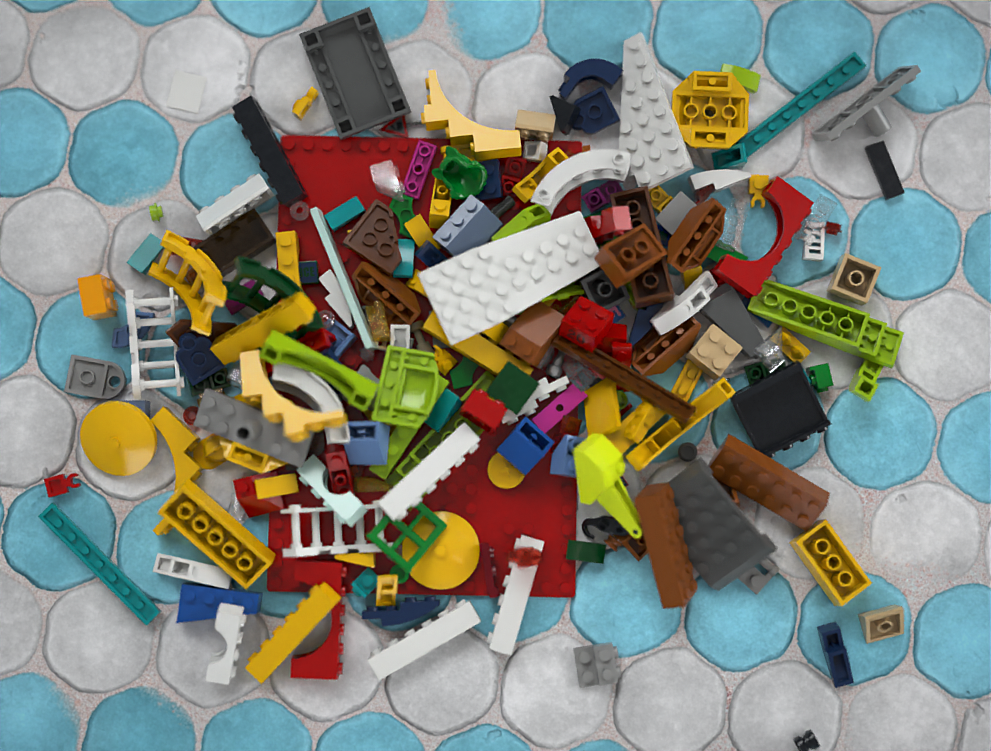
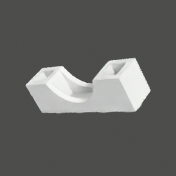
[206,603,246,685]

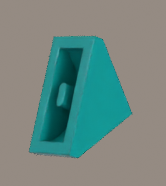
[711,143,748,170]

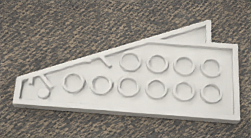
[619,32,694,190]

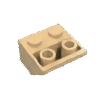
[515,109,555,143]

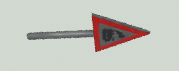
[379,115,422,138]

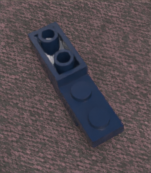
[362,596,440,627]

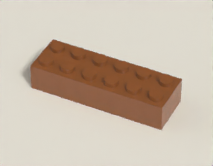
[708,434,830,532]
[634,482,698,609]

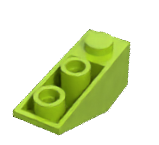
[491,204,551,241]

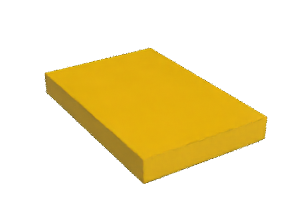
[584,378,621,437]

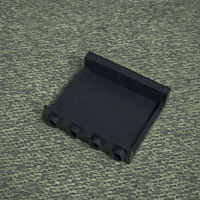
[729,361,831,458]

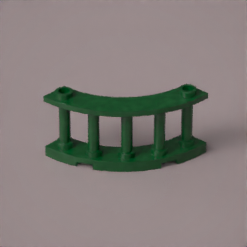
[222,256,324,341]

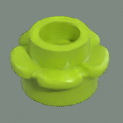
[149,203,163,222]

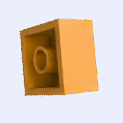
[77,274,118,320]

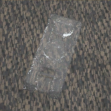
[794,194,837,247]
[716,197,751,252]

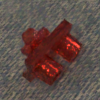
[507,546,543,568]

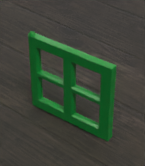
[366,502,447,573]

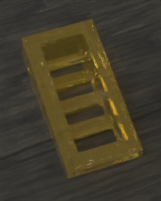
[354,476,394,492]

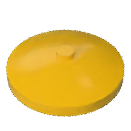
[80,401,157,476]
[402,511,480,589]

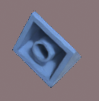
[323,319,357,359]

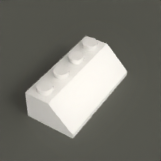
[196,174,275,236]

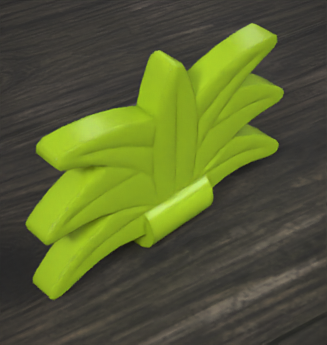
[542,281,584,302]

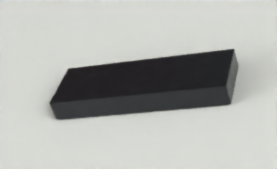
[864,140,905,201]

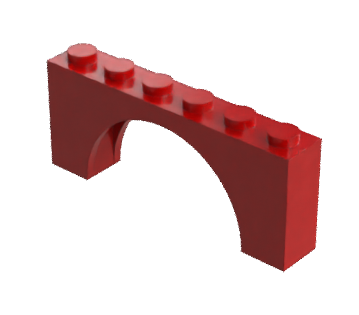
[711,176,814,298]
[290,558,347,680]

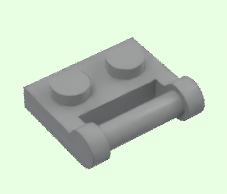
[738,559,779,595]

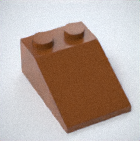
[594,223,668,289]
[499,301,564,367]

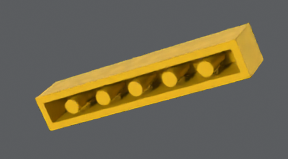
[210,291,316,365]
[421,309,534,376]
[245,582,341,684]

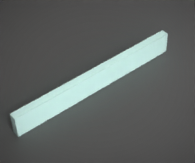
[310,207,378,351]

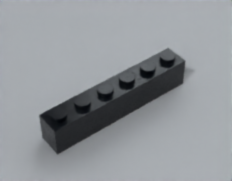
[232,96,309,208]

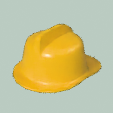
[193,433,227,470]

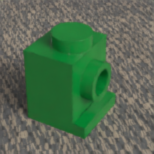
[806,363,834,393]

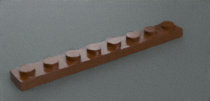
[552,334,697,425]

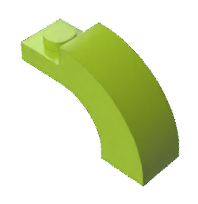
[849,359,884,402]

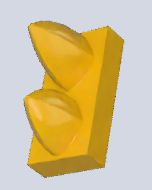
[769,327,811,363]

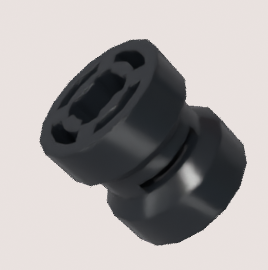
[793,729,820,751]

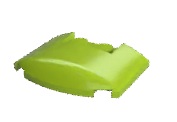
[371,345,439,429]

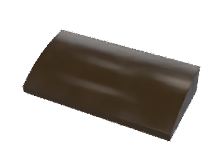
[193,208,276,277]

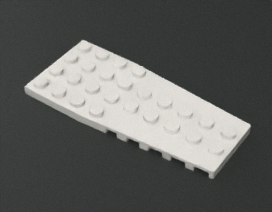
[417,211,600,346]

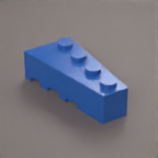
[176,583,263,623]

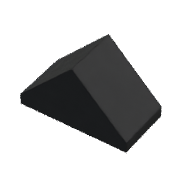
[549,95,581,136]

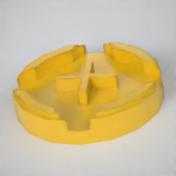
[487,453,525,489]

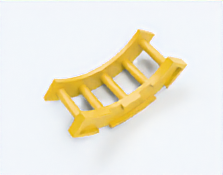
[148,229,226,336]

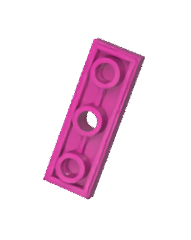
[400,140,437,200]
[532,382,588,433]

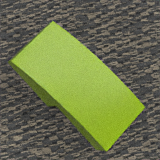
[720,63,761,94]

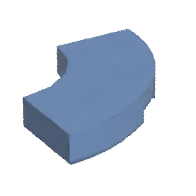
[112,311,155,348]

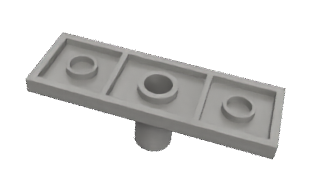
[812,65,921,141]
[193,388,315,468]

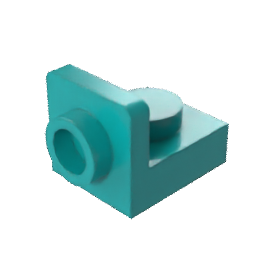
[351,567,378,598]

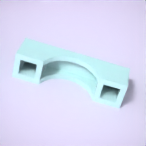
[297,454,368,527]

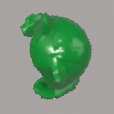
[432,146,488,200]

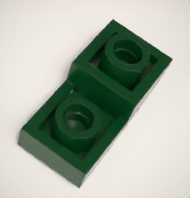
[744,356,786,385]
[187,368,231,397]
[565,539,606,564]

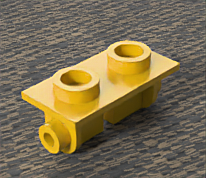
[623,402,657,444]

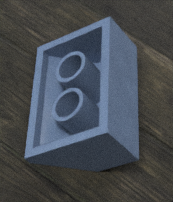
[432,194,503,257]

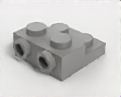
[573,642,622,688]

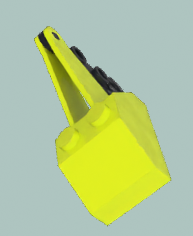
[573,433,643,539]

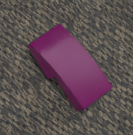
[582,180,624,213]

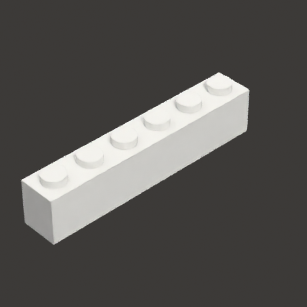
[377,422,480,522]
[486,535,544,655]
[368,599,481,680]

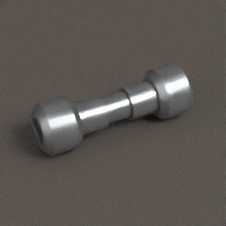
[545,350,566,379]

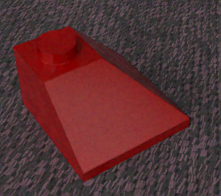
[233,471,286,518]

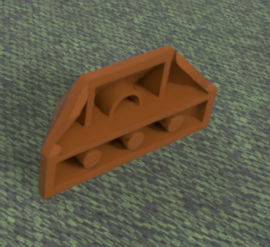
[667,198,726,273]
[352,261,421,326]
[631,316,701,376]

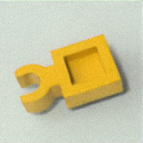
[292,87,319,120]
[748,174,769,208]
[433,345,458,375]

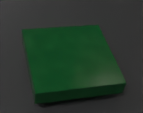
[485,361,540,415]

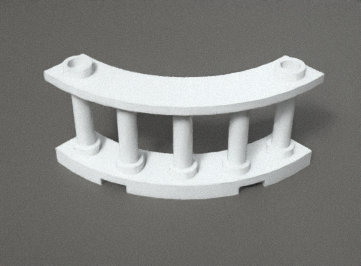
[531,149,631,216]
[126,287,184,399]
[272,363,349,444]
[281,500,394,557]

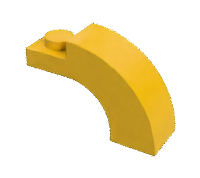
[512,147,569,203]

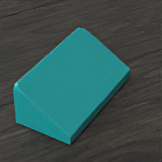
[324,196,366,232]

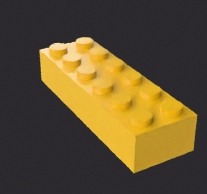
[157,478,276,589]

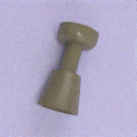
[410,320,435,353]

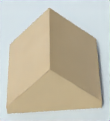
[858,604,904,644]

